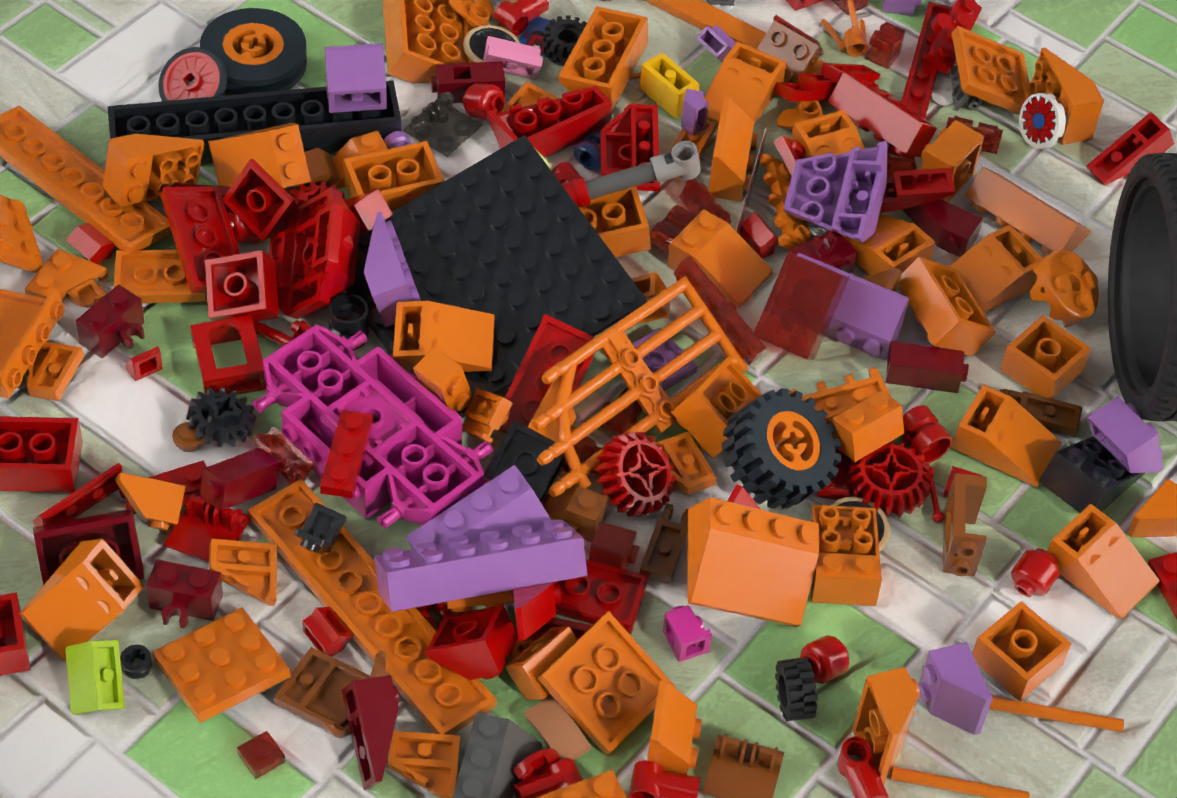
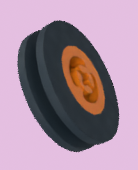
[200,8,307,95]

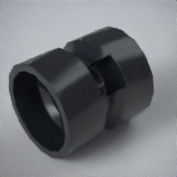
[329,293,369,350]

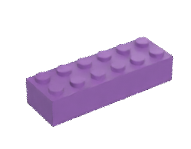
[374,520,587,612]

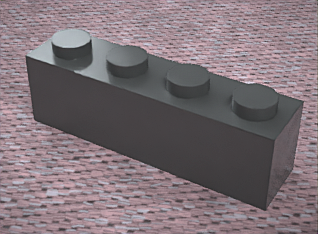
[452,712,542,798]

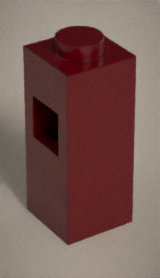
[431,61,505,104]
[885,341,969,393]
[199,448,281,511]

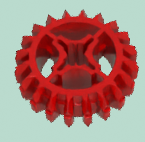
[594,431,677,517]
[846,441,932,518]

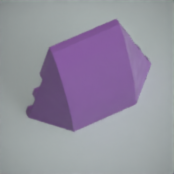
[783,141,887,243]

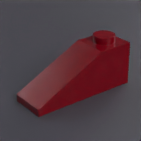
[901,199,983,257]
[341,675,399,790]

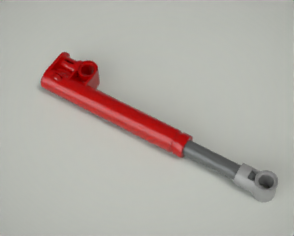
[561,141,701,208]

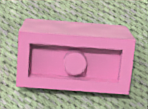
[483,36,543,80]

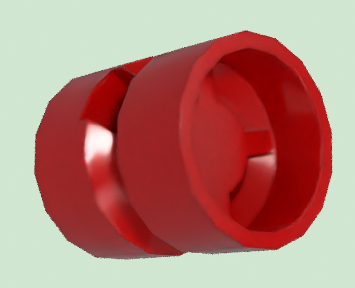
[900,405,953,464]

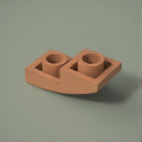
[524,695,592,761]

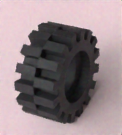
[542,15,587,66]
[775,657,818,721]

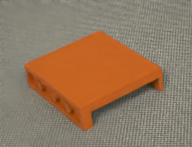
[0,288,65,399]

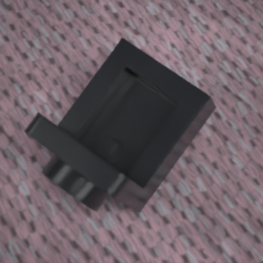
[294,502,347,554]

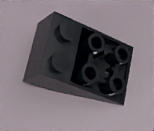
[1039,436,1145,513]

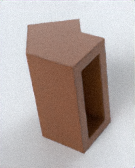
[304,148,340,188]

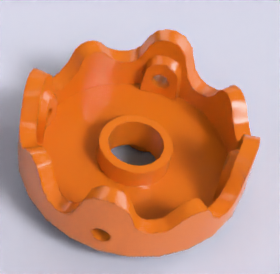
[1030,250,1099,327]

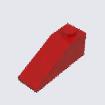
[1086,112,1174,186]
[513,582,562,641]

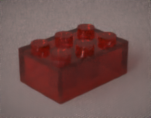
[753,252,850,360]

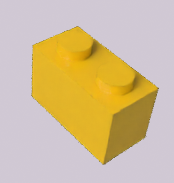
[639,52,699,119]

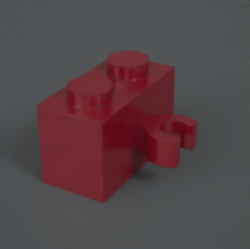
[785,230,857,273]
[76,284,145,359]
[146,559,223,629]

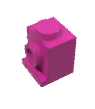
[662,605,712,662]

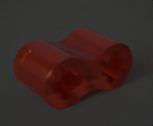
[650,205,696,255]

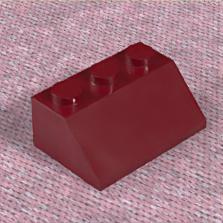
[33,508,145,585]

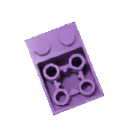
[364,211,421,327]

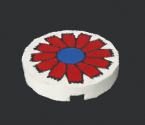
[1019,93,1066,149]

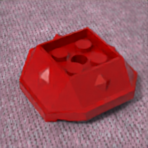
[269,188,361,319]

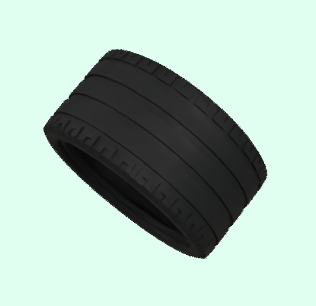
[1108,152,1177,421]

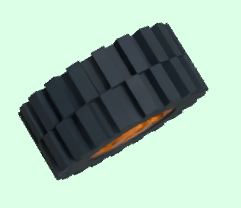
[722,388,841,509]

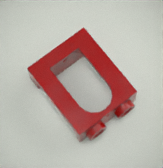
[190,315,267,395]

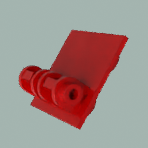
[163,493,250,562]

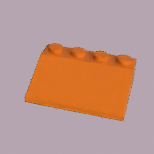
[383,0,473,83]
[688,497,819,627]

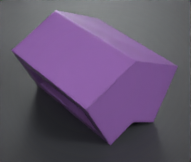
[696,26,736,62]
[681,89,709,136]

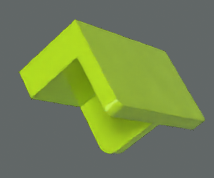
[65,640,125,715]

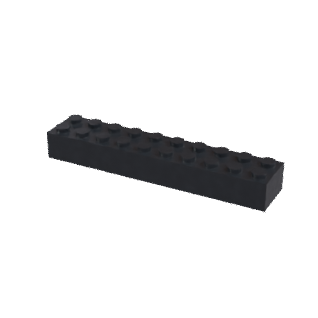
[107,80,402,163]

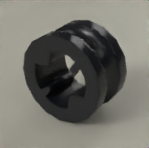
[120,644,152,679]

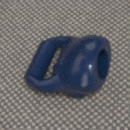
[573,131,601,172]

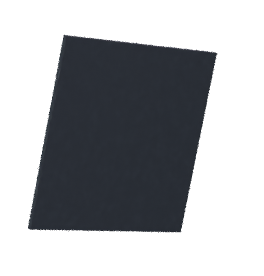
[346,135,648,416]

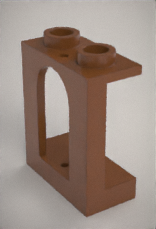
[943,473,987,576]

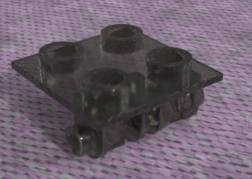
[403,92,482,157]

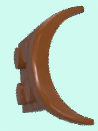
[273,647,386,738]

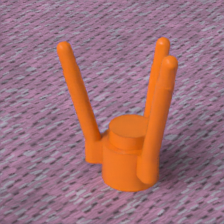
[821,0,869,57]

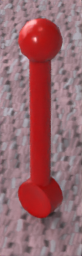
[929,467,944,523]

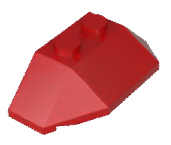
[600,104,660,192]

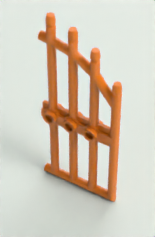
[532,276,748,497]

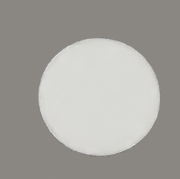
[932,89,953,106]

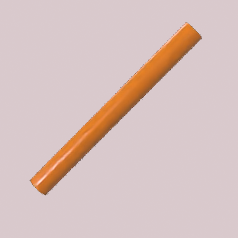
[989,696,1124,732]
[890,766,1029,798]

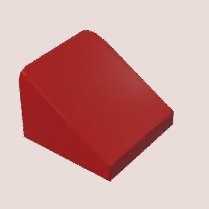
[126,346,163,381]

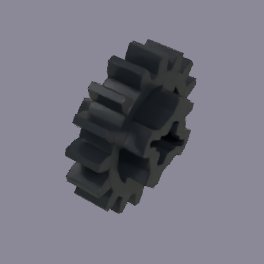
[186,388,257,447]

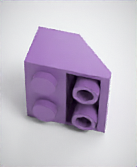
[325,43,387,113]
[1088,396,1164,473]

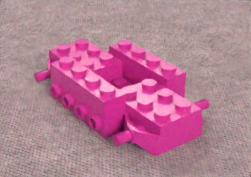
[252,325,493,529]

